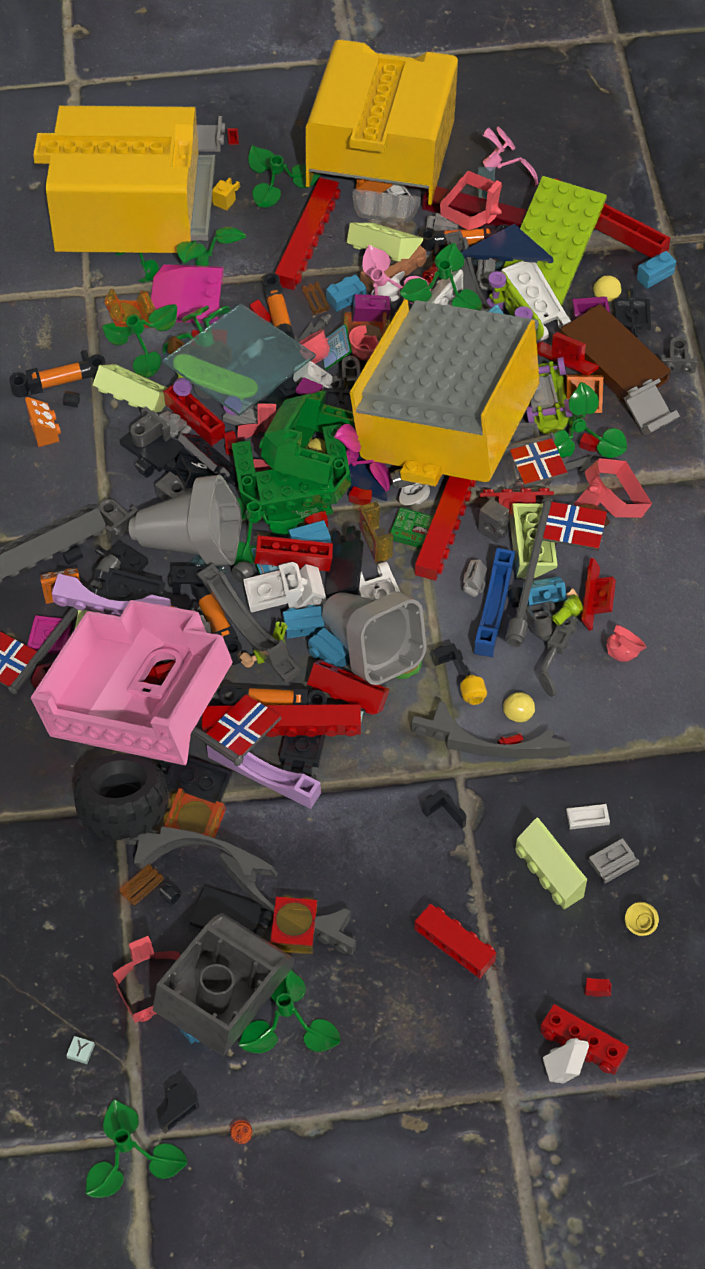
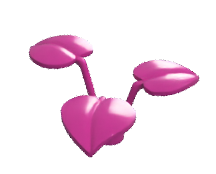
[334,424,391,492]

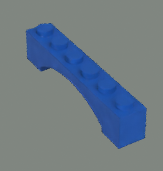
[474,548,515,657]

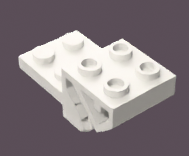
[243,562,326,612]

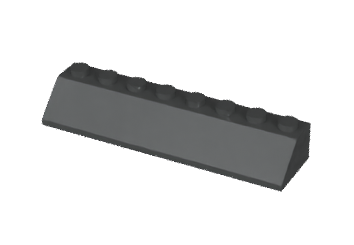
[0,505,106,583]

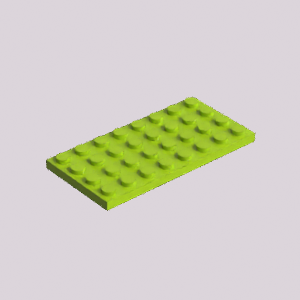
[503,176,607,306]

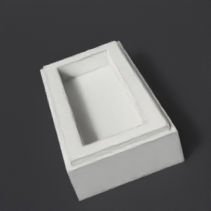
[566,804,610,829]

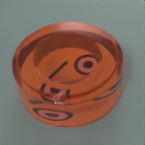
[230,1120,253,1144]

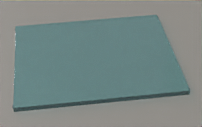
[163,303,316,416]

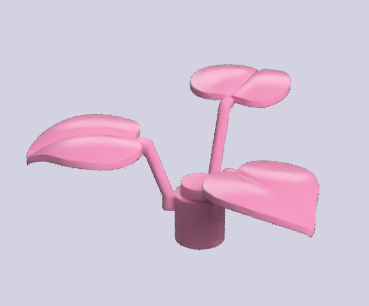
[482,127,538,186]
[356,245,432,323]

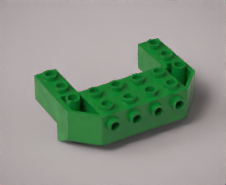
[260,391,356,485]
[232,424,352,516]

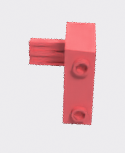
[440,171,502,230]
[237,404,277,472]
[574,458,652,518]
[113,936,181,1023]

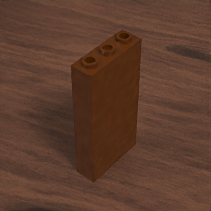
[560,304,671,405]

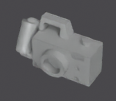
[426,213,459,230]
[477,258,495,291]
[159,410,192,438]
[463,559,487,598]

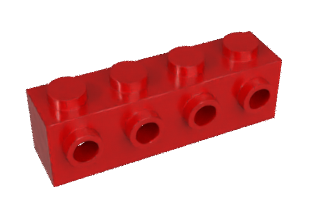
[163,384,225,446]
[255,535,333,571]
[307,660,390,715]
[414,904,496,979]
[540,1004,629,1075]

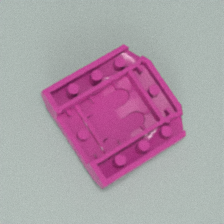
[150,264,224,324]

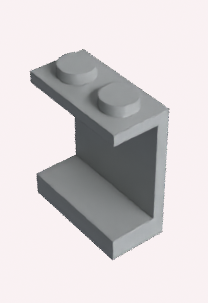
[197,116,225,152]
[623,379,680,436]

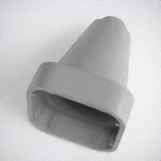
[129,475,242,567]
[322,592,426,685]

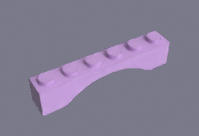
[52,574,171,617]
[207,745,321,809]

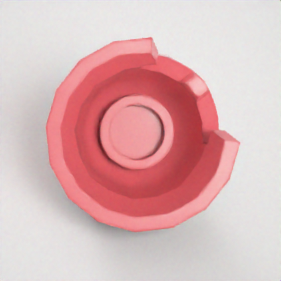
[349,325,380,361]
[297,329,330,364]
[606,625,647,662]

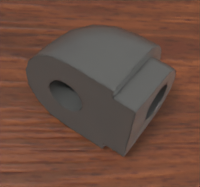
[232,561,255,586]

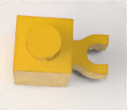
[212,178,240,211]

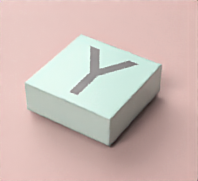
[66,1036,95,1064]

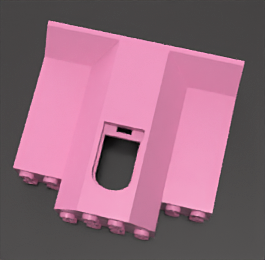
[31,600,233,765]

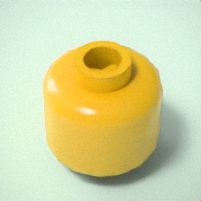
[460,675,487,705]

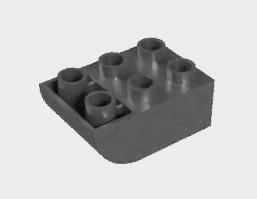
[152,913,295,1057]

